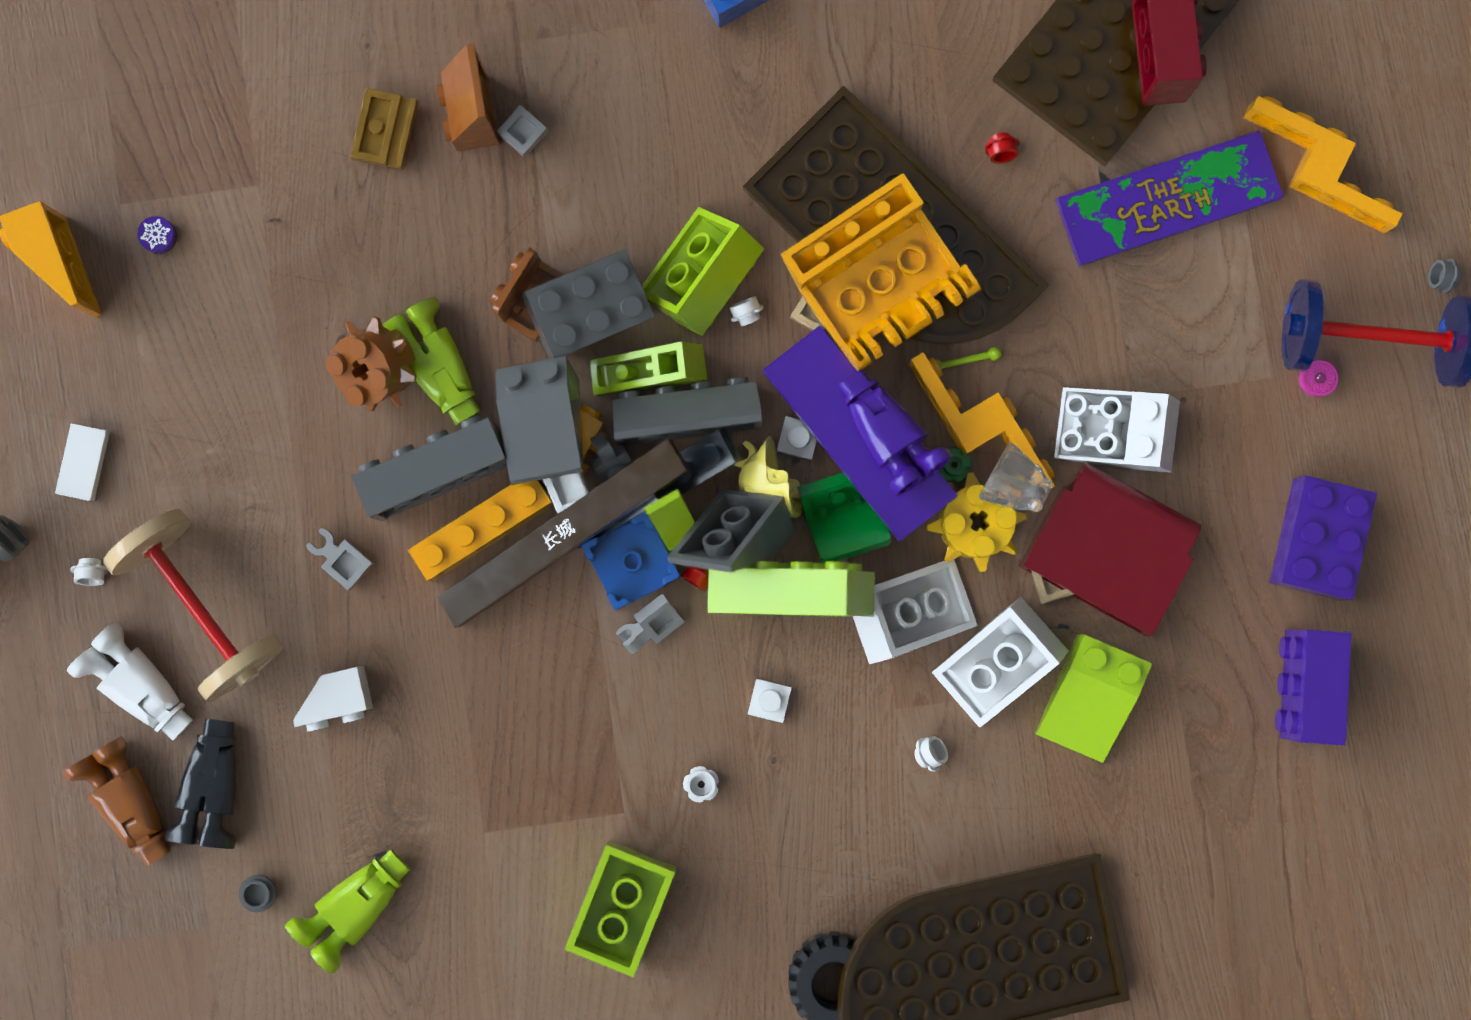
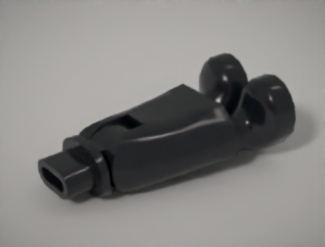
[165,719,236,849]

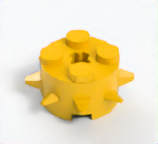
[927,472,1027,572]

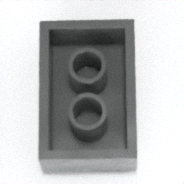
[520,249,654,359]

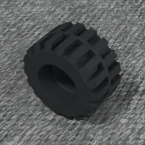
[788,931,856,1020]

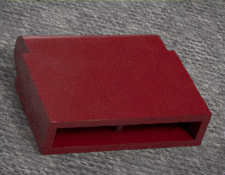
[1018,462,1201,636]

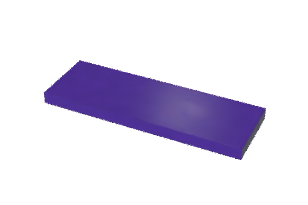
[762,326,958,542]

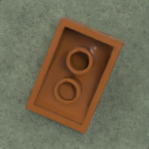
[437,43,499,151]

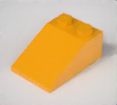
[0,201,102,317]

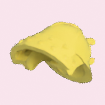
[735,436,803,518]

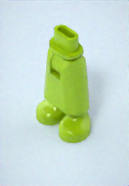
[383,296,481,426]
[285,849,411,974]

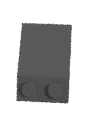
[496,356,583,485]
[667,489,795,573]

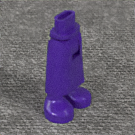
[839,369,953,497]

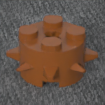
[326,316,417,411]

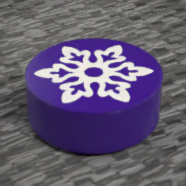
[137,216,177,254]

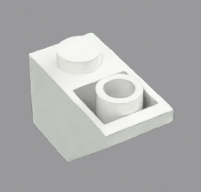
[293,666,373,732]

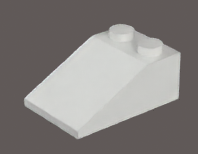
[853,560,978,664]
[932,596,1069,728]

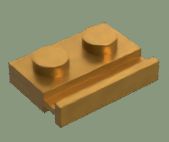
[350,88,419,171]

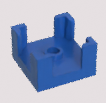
[581,512,681,611]

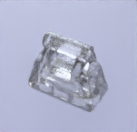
[979,442,1053,512]

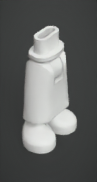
[67,622,193,741]

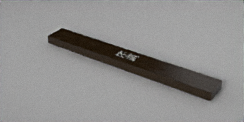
[438,439,691,628]

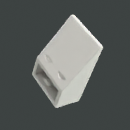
[1054,387,1180,473]

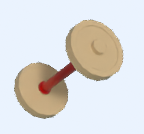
[103,508,284,702]

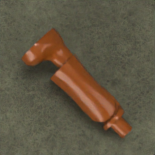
[62,736,171,866]

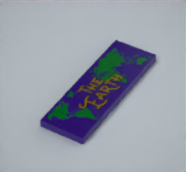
[1055,130,1284,267]

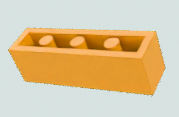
[408,480,554,582]

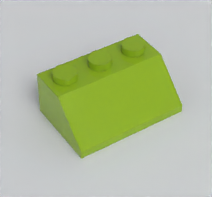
[642,207,764,336]

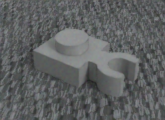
[306,528,375,591]

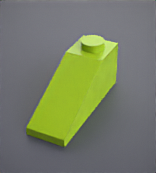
[589,341,707,396]
[644,490,695,552]

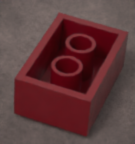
[1132,0,1207,106]

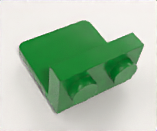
[797,473,892,564]

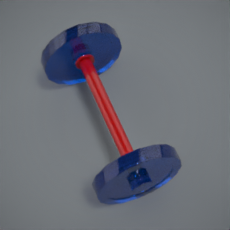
[1281,279,1471,388]

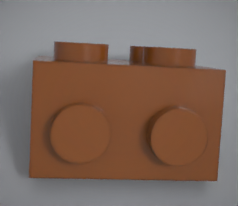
[491,247,564,343]

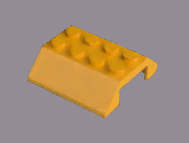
[781,173,981,371]

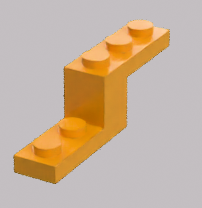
[1243,95,1403,234]
[908,352,1055,496]

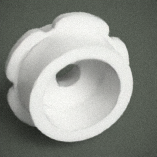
[729,296,764,326]
[70,558,108,586]
[915,736,948,772]
[683,766,719,802]

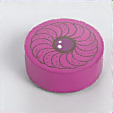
[1299,360,1338,397]

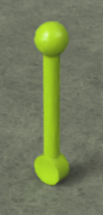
[935,347,1002,370]

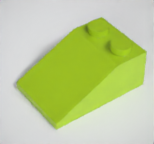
[1035,634,1152,763]

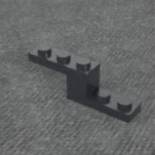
[578,428,742,549]

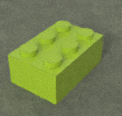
[564,840,676,978]

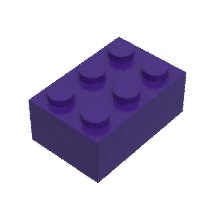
[1269,476,1377,600]
[1275,630,1351,745]

